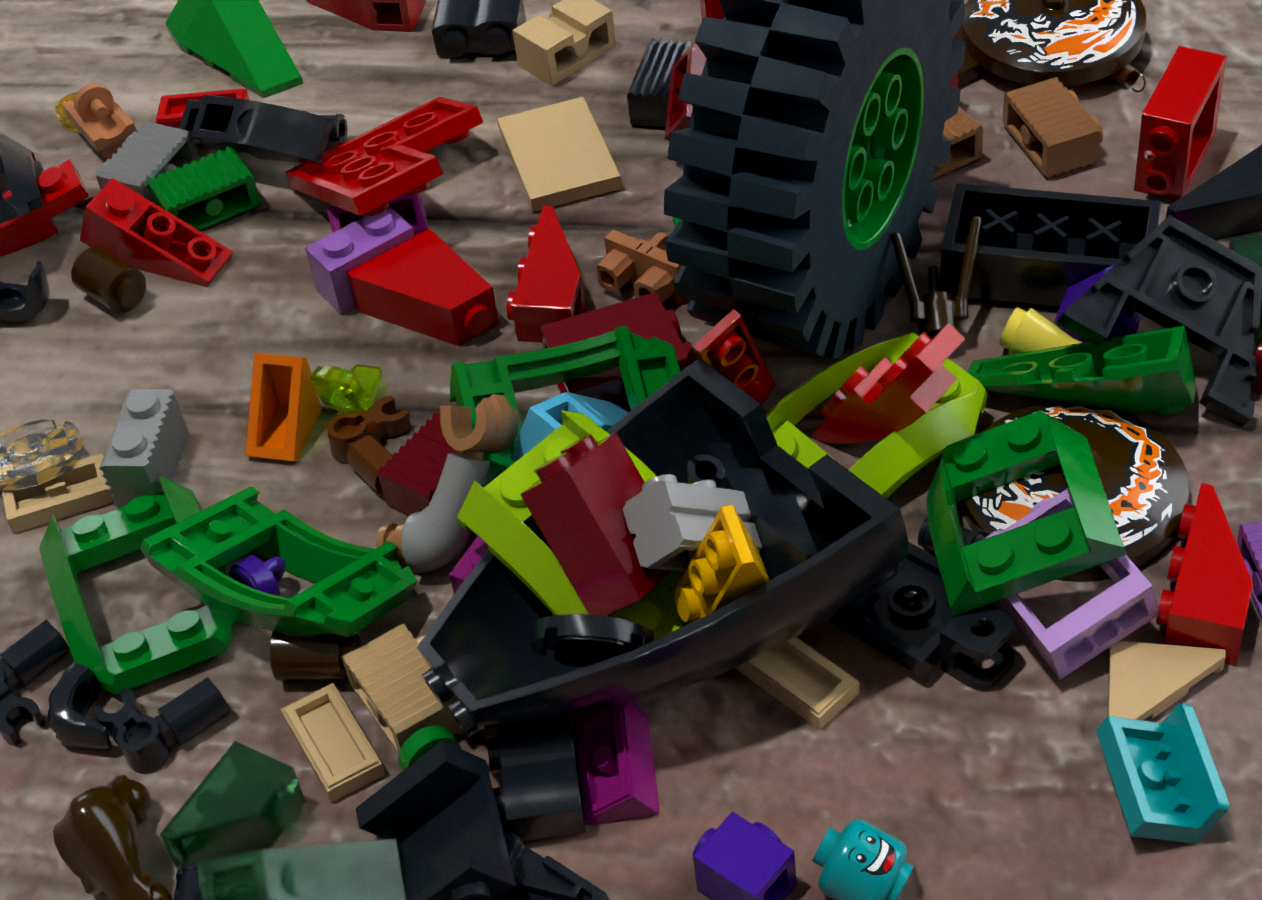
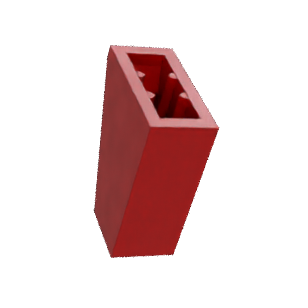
[347,228,500,346]

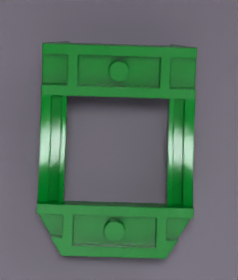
[450,326,680,486]
[926,411,1127,616]
[39,474,236,695]
[140,486,417,638]

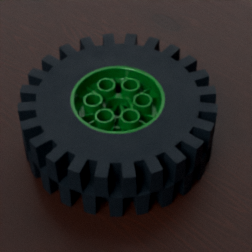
[664,0,965,358]

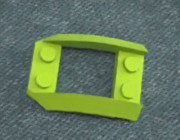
[766,332,988,498]
[457,410,689,640]

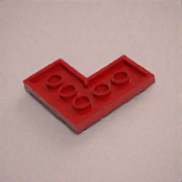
[285,97,483,217]

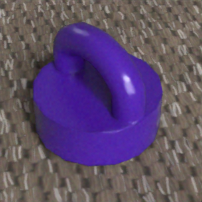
[229,555,286,596]

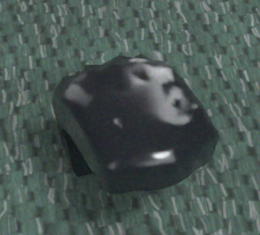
[0,261,50,322]
[47,662,112,750]

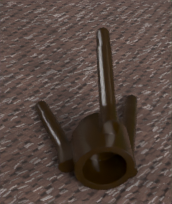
[891,215,982,339]

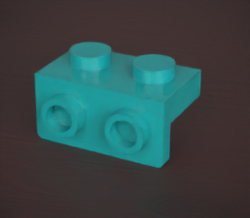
[1096,703,1229,844]

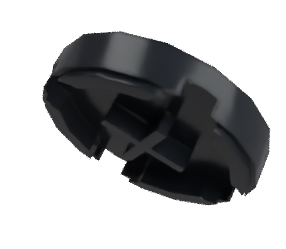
[530,614,655,668]

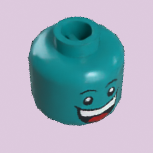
[812,818,914,900]

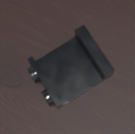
[356,741,516,900]

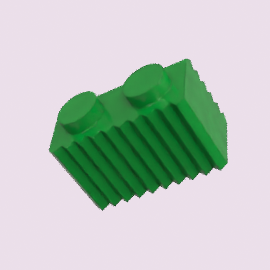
[148,146,261,231]

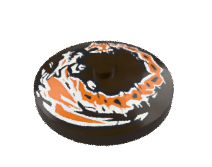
[962,0,1146,86]
[961,402,1189,582]

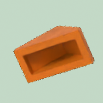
[245,352,322,462]

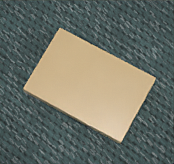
[497,97,622,212]

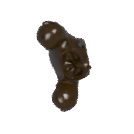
[53,775,173,900]

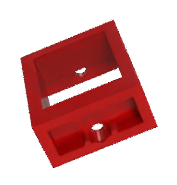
[1134,46,1227,201]

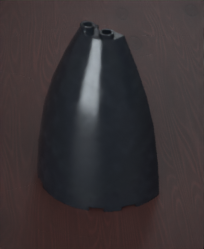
[417,358,909,737]

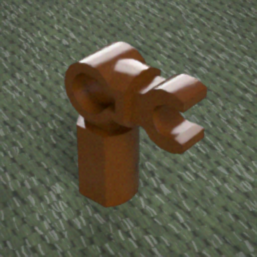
[327,396,411,496]

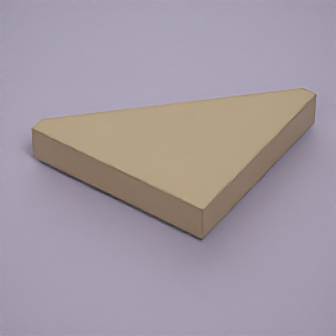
[1108,641,1226,721]

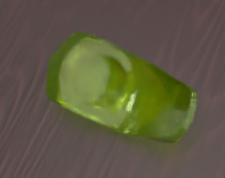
[310,365,382,413]

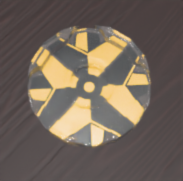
[0,419,84,490]

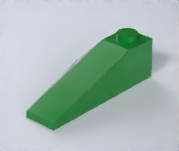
[165,0,303,98]
[967,326,1197,415]

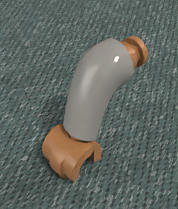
[376,394,520,573]

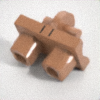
[62,83,137,160]
[596,230,685,304]

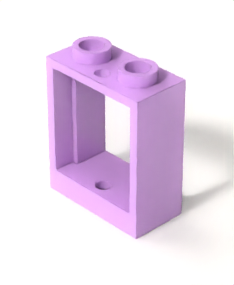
[985,488,1160,680]

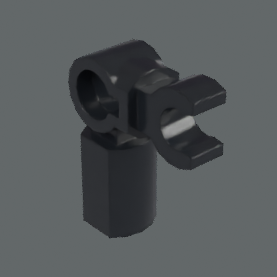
[0,620,70,747]
[93,677,230,773]

